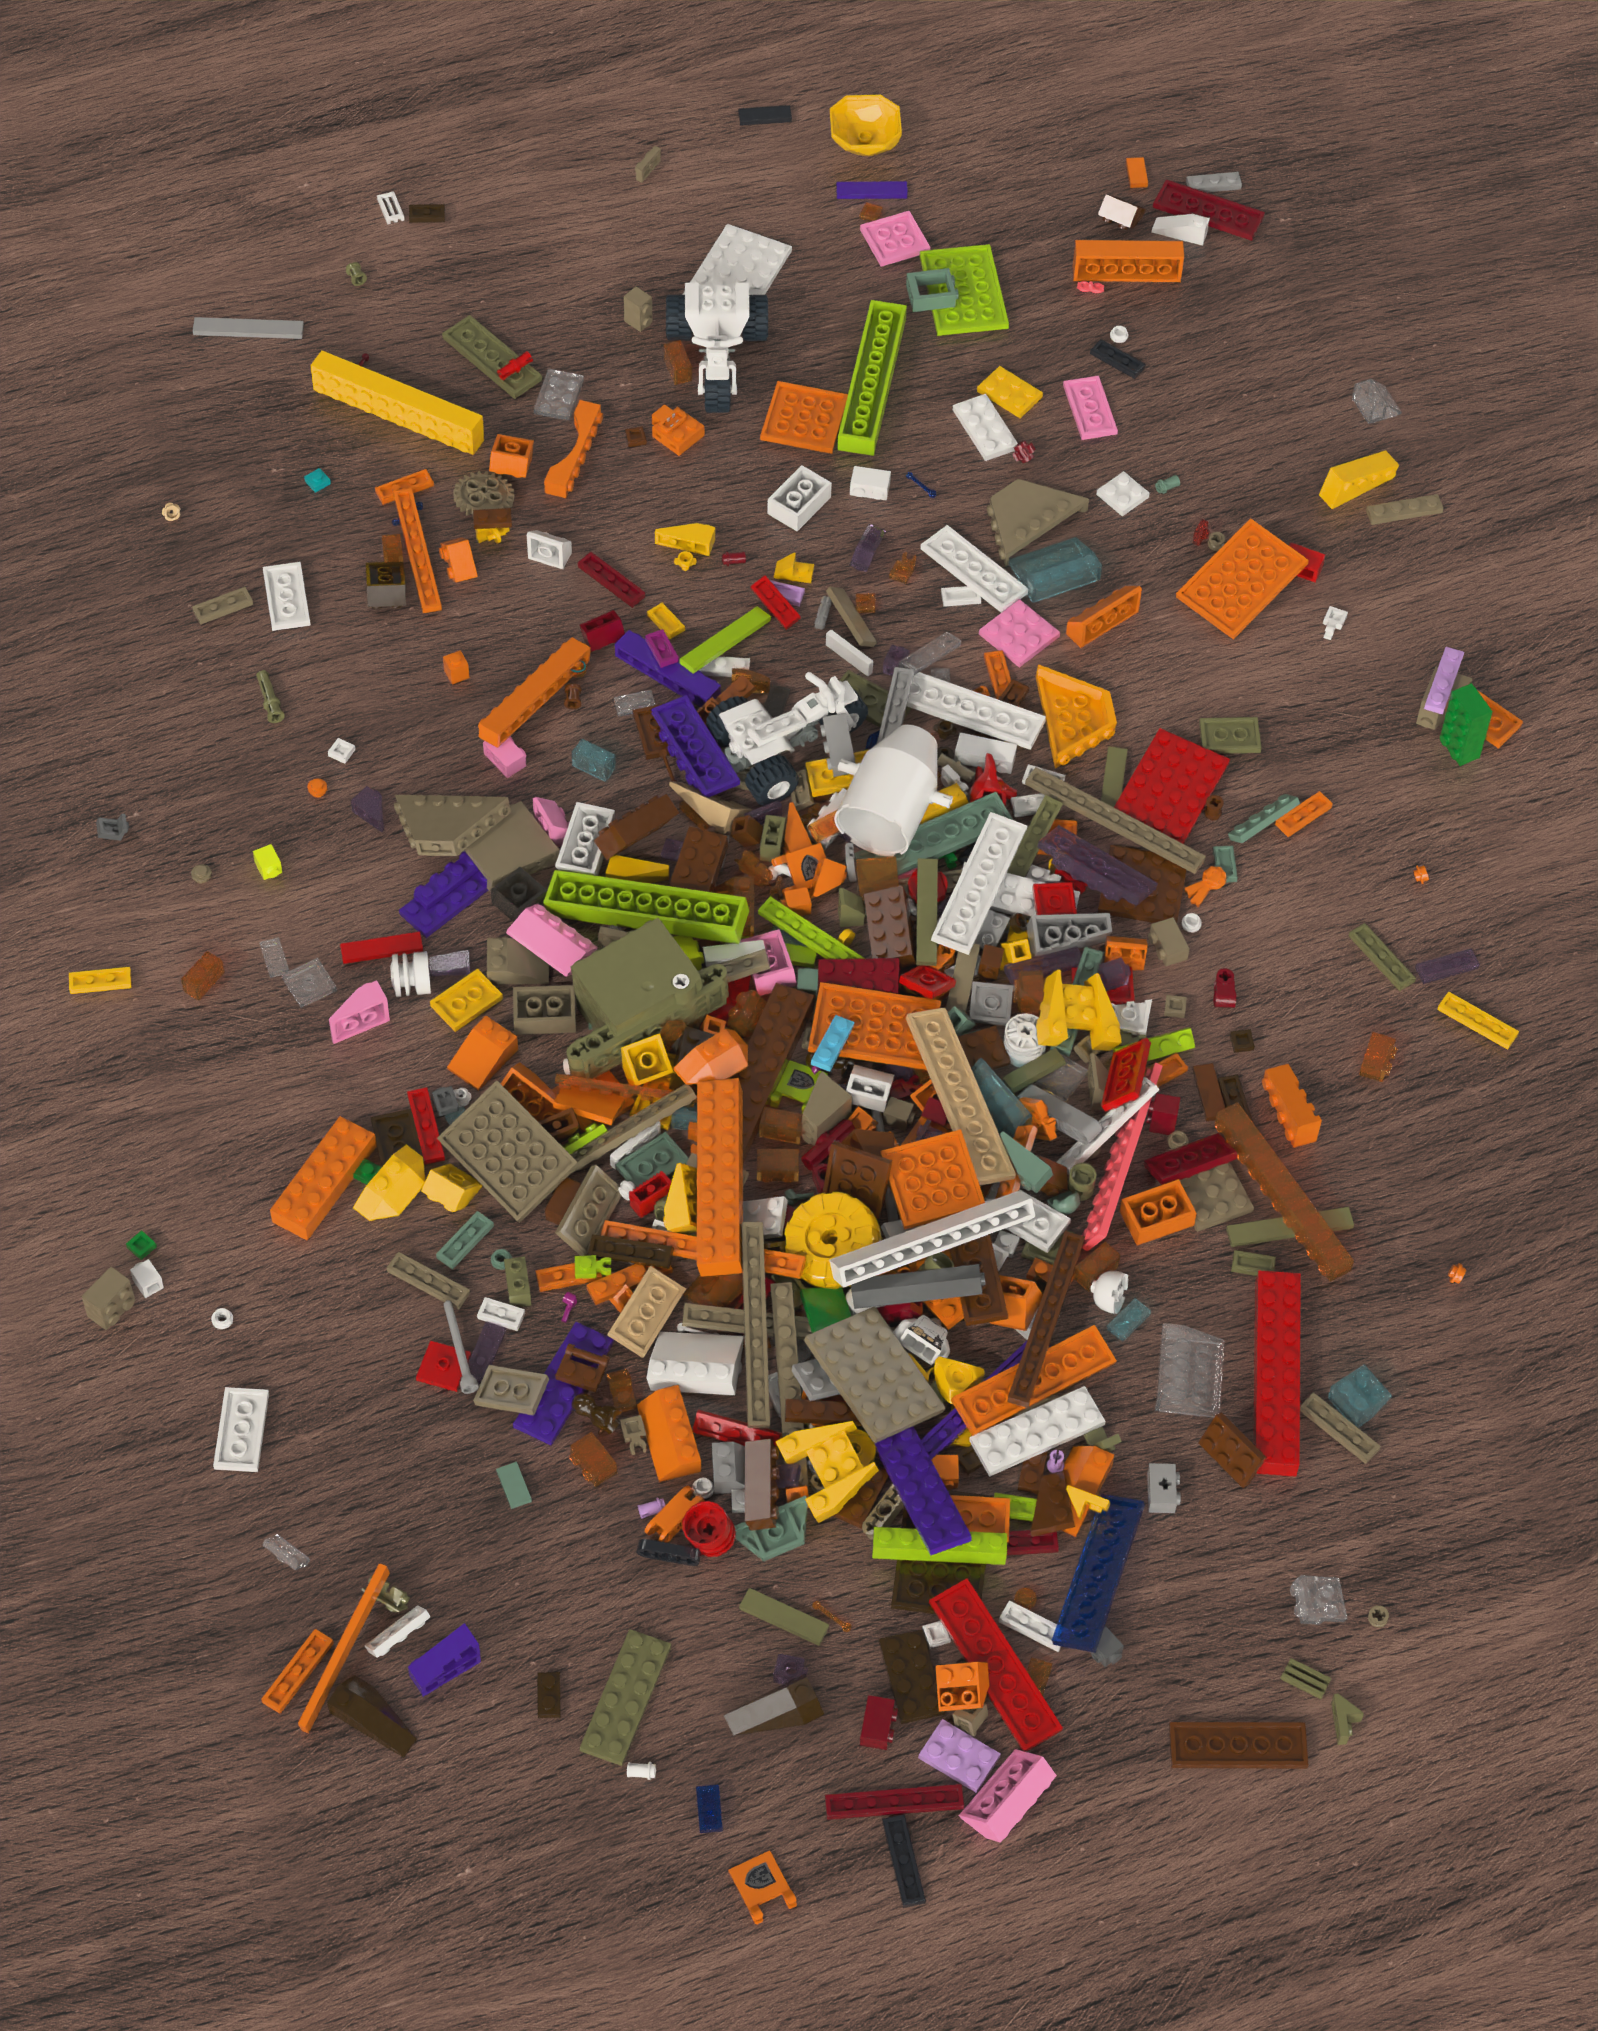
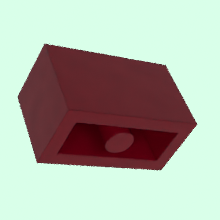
[579,610,625,652]
[1146,1093,1181,1135]
[860,1695,898,1750]

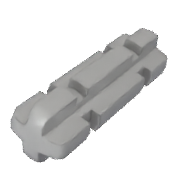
[815,596,832,630]

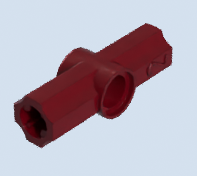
[801,1119,856,1171]

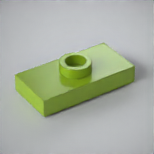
[994,1493,1037,1522]

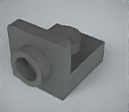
[432,1086,459,1117]

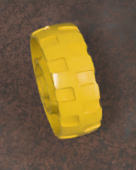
[784,1192,882,1289]

